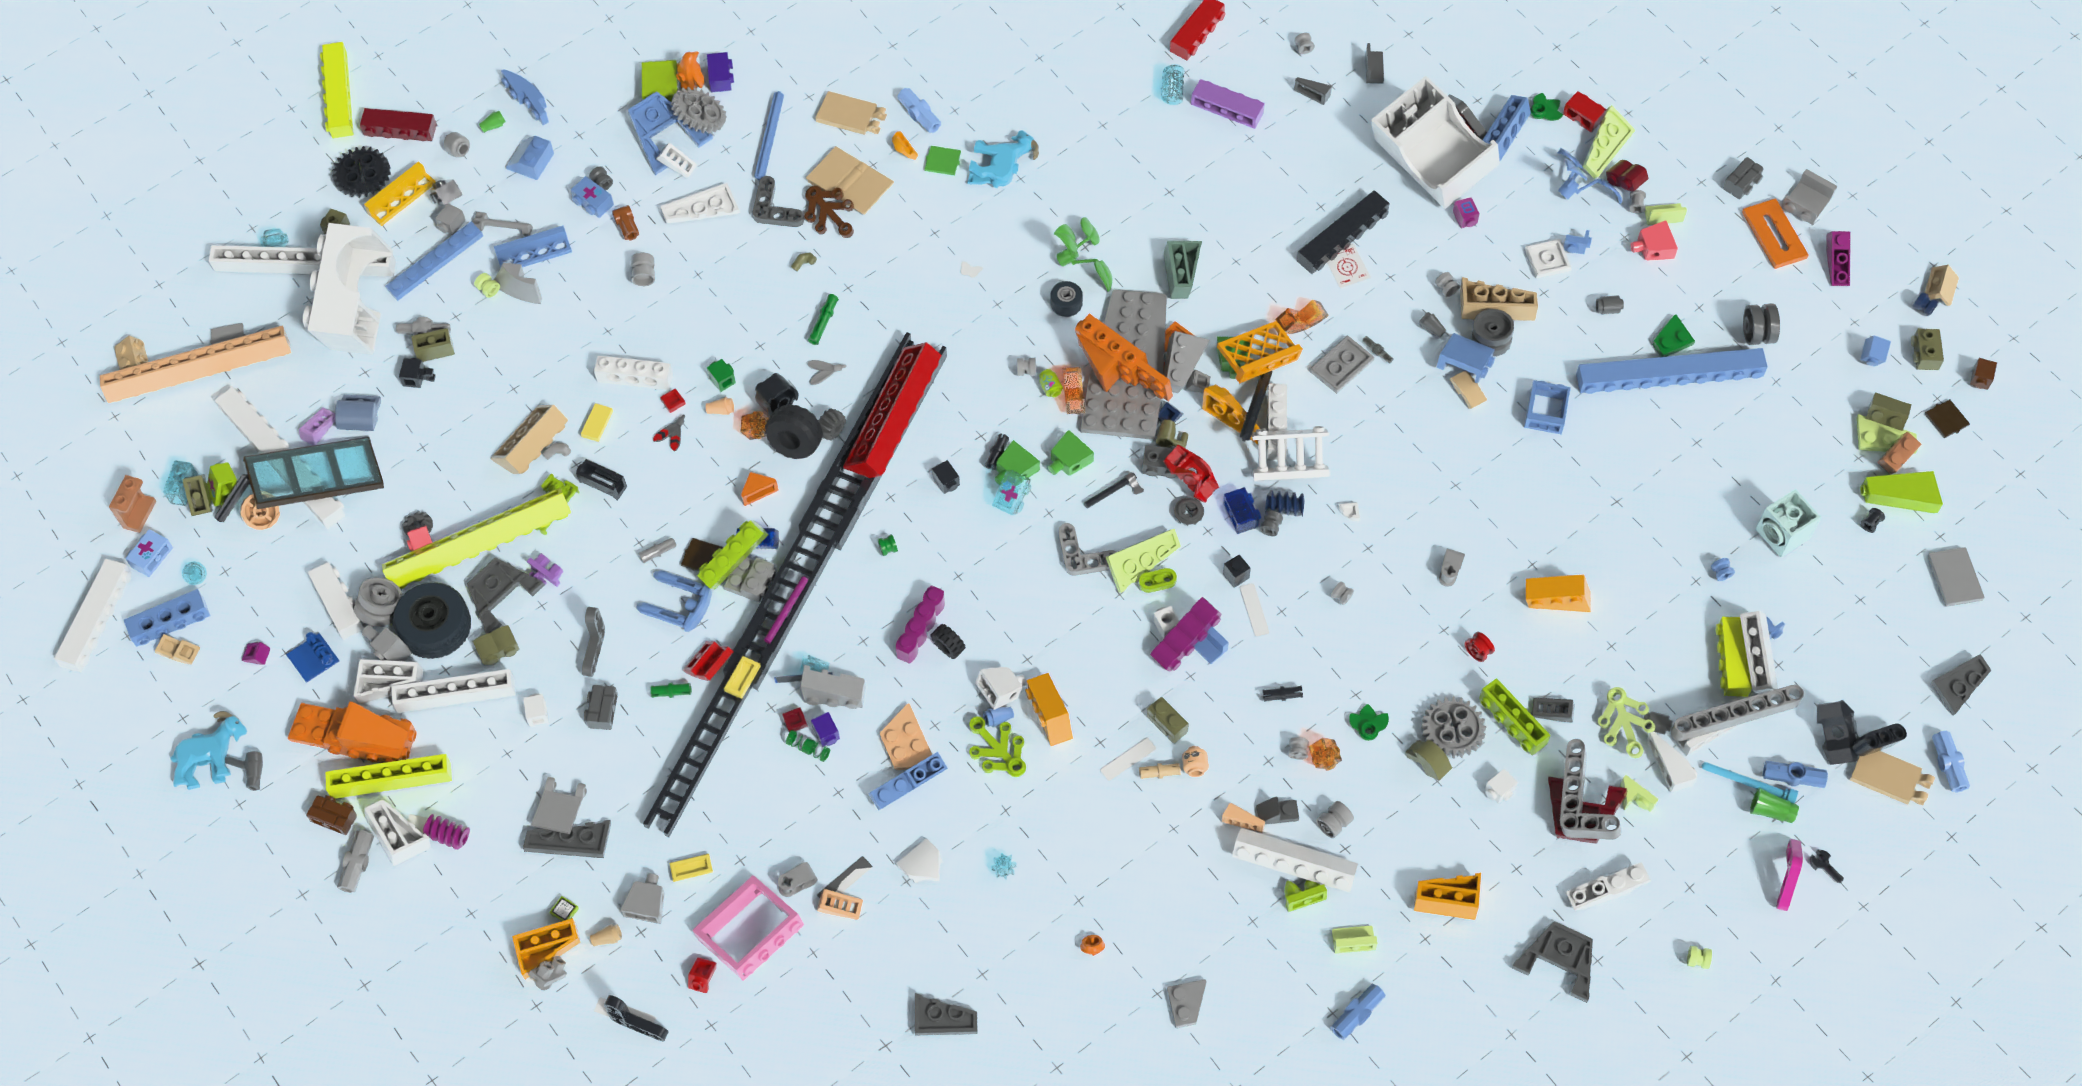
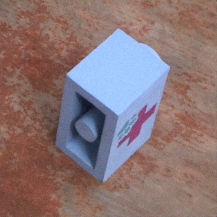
[125,529,173,577]

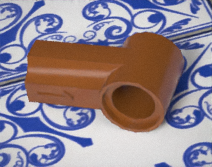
[612,205,640,241]

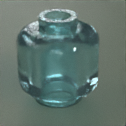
[260,228,289,247]

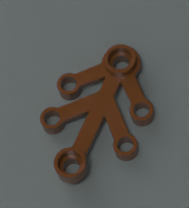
[804,186,854,238]

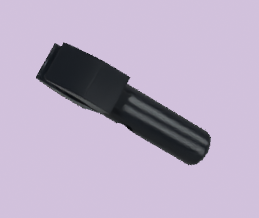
[1810,849,1844,883]

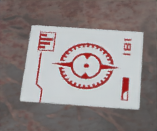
[1327,244,1371,289]

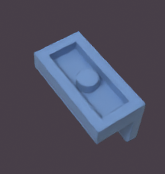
[1194,627,1229,664]

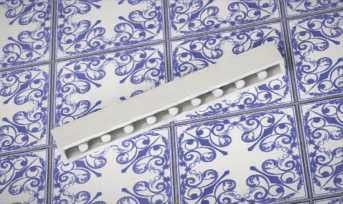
[209,245,396,277]
[215,387,346,530]

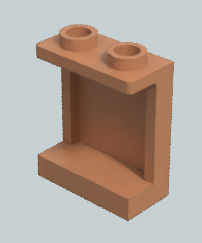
[109,475,157,533]

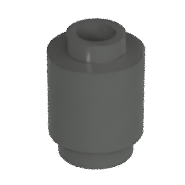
[1596,295,1624,315]
[1643,711,1673,735]

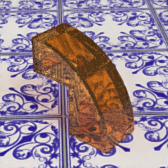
[1275,299,1329,334]
[1062,366,1085,415]

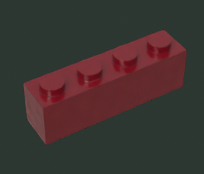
[360,108,437,142]

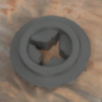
[1174,498,1204,526]
[402,510,433,537]

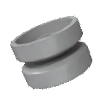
[354,577,402,627]

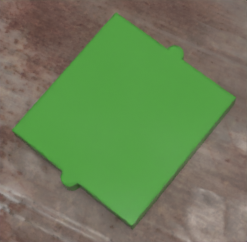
[925,145,961,176]

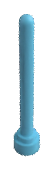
[1702,762,1799,804]

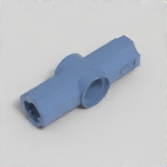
[1763,761,1828,788]
[1330,983,1386,1041]

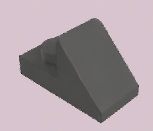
[1256,796,1299,825]

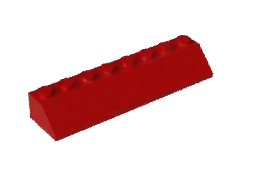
[843,342,942,478]

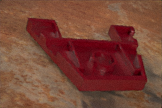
[1548,776,1628,844]

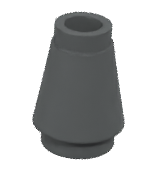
[1419,311,1446,338]

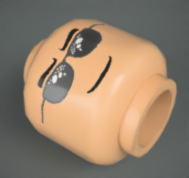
[1182,746,1209,777]

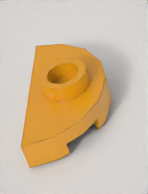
[892,131,919,160]

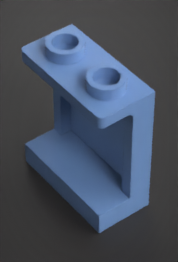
[1436,333,1495,383]

